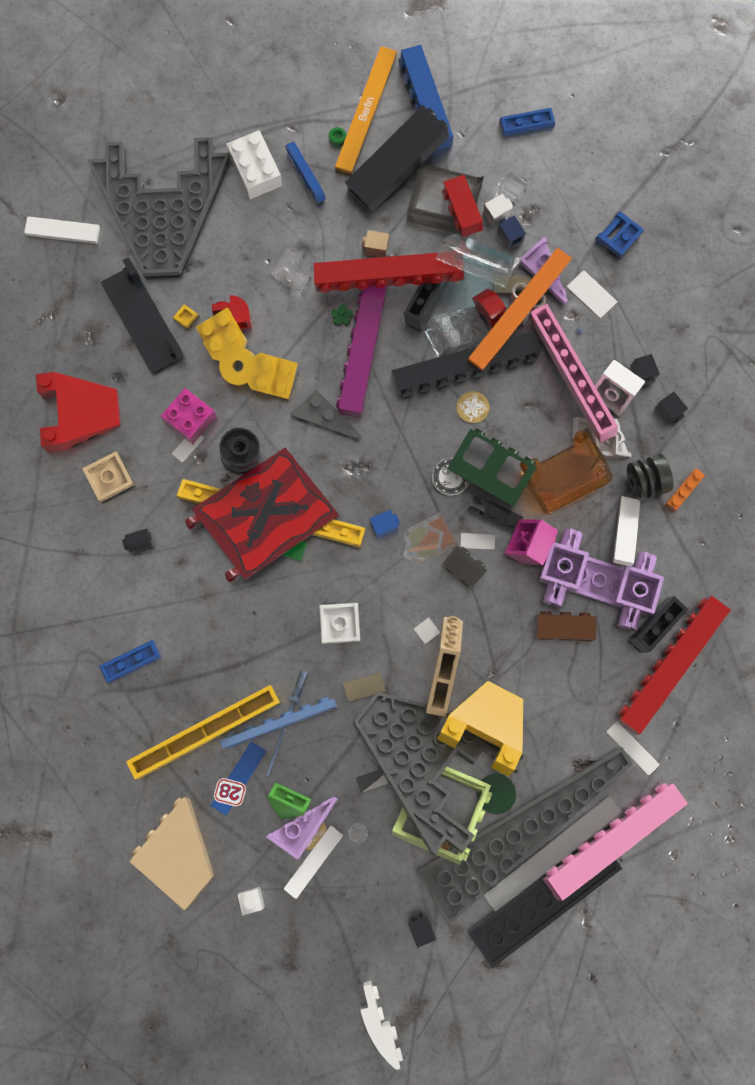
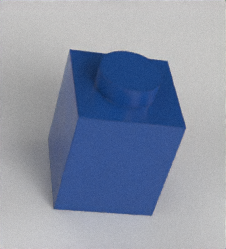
[369,509,400,539]

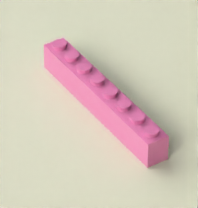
[530,304,618,443]
[543,783,688,901]

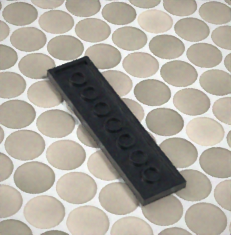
[468,837,623,968]

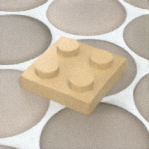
[82,451,134,503]

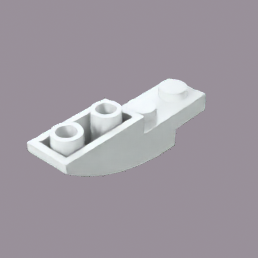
[360,981,403,1070]

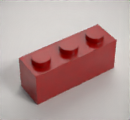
[441,175,483,237]

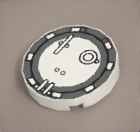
[432,458,469,496]

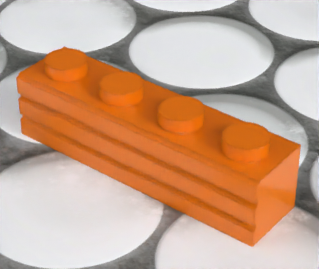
[664,468,705,513]

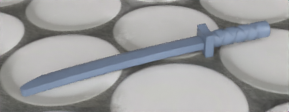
[265,670,308,778]

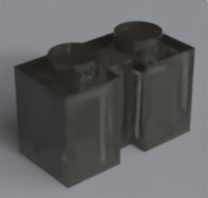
[441,546,487,590]

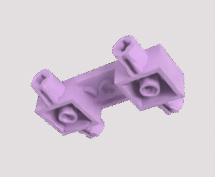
[538,528,664,631]

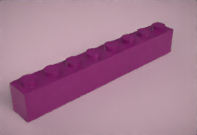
[336,286,388,418]

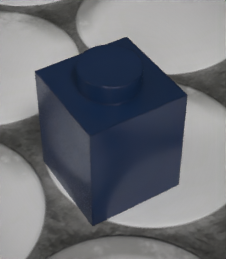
[497,215,526,249]

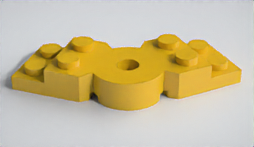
[196,308,299,399]

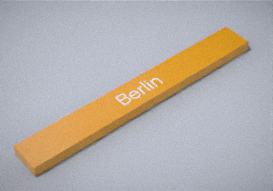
[335,46,397,175]

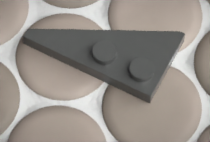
[290,390,361,440]

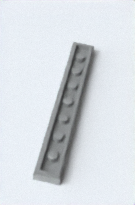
[483,796,622,911]

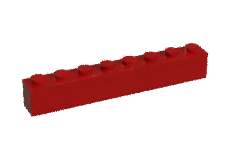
[314,250,464,293]
[617,596,731,735]

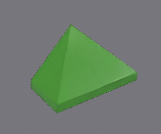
[267,782,311,820]

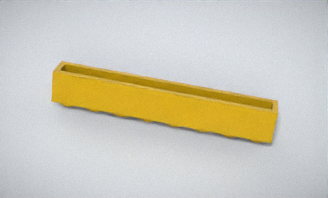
[126,685,281,780]

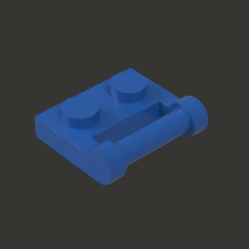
[595,212,644,258]

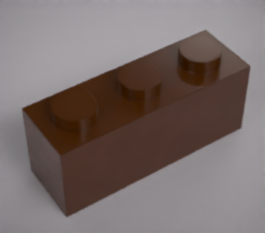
[535,611,596,642]

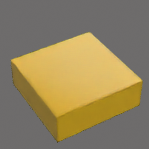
[173,304,199,330]

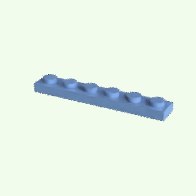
[220,697,337,748]

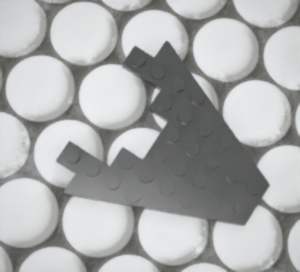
[88,137,230,277]
[353,692,529,856]

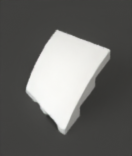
[571,417,631,459]

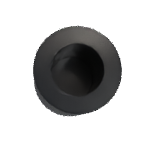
[122,528,153,553]

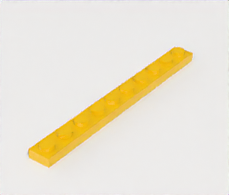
[177,479,366,548]

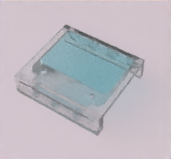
[436,232,521,288]

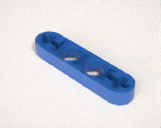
[285,141,326,203]

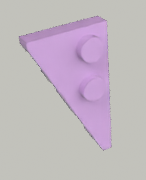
[519,237,567,305]
[266,797,338,860]

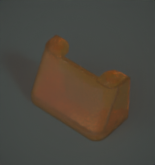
[519,428,613,513]

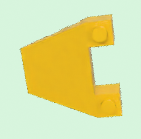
[437,681,523,777]

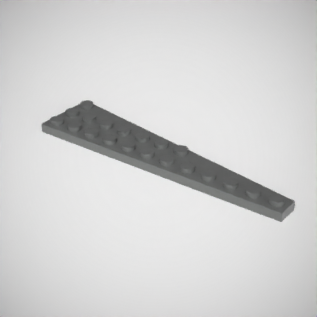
[417,747,633,926]

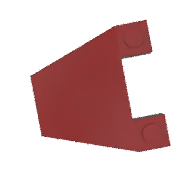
[36,372,120,452]

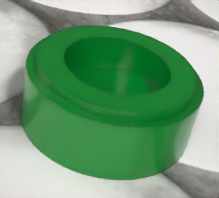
[329,127,346,147]

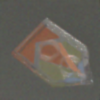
[399,512,458,563]

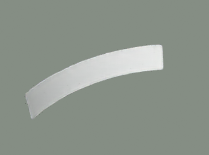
[284,826,343,899]

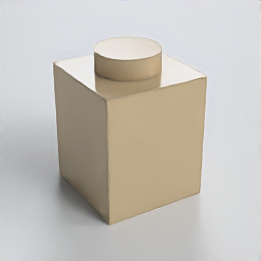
[362,230,389,257]

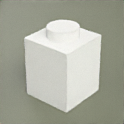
[483,194,513,227]
[238,887,265,915]

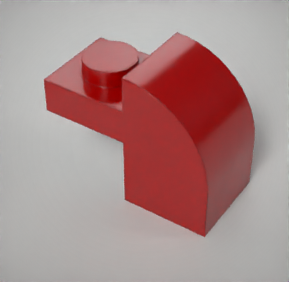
[472,289,507,329]
[211,295,252,329]

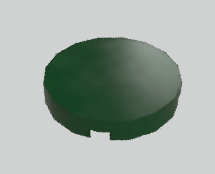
[476,774,516,814]

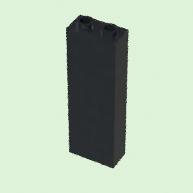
[345,105,449,213]

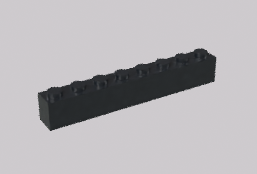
[391,331,541,397]

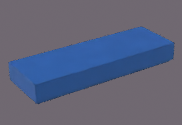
[499,108,555,136]
[99,640,161,684]

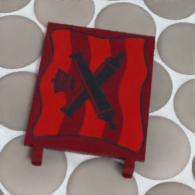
[185,447,339,582]

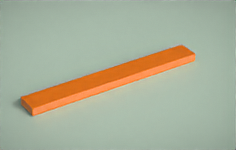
[468,247,572,371]

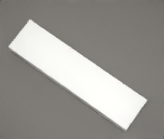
[24,217,100,244]
[613,496,640,566]

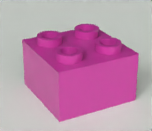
[161,388,217,445]
[504,519,558,565]

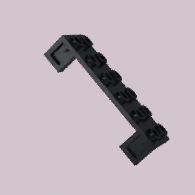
[101,257,184,373]

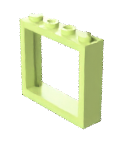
[392,767,492,865]

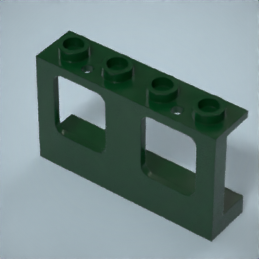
[447,428,537,507]

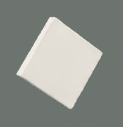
[319,603,360,644]

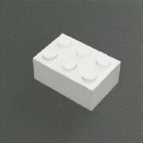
[226,130,282,199]

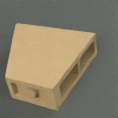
[426,616,463,717]
[129,797,214,910]

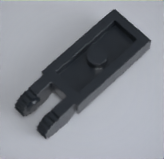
[468,495,523,534]

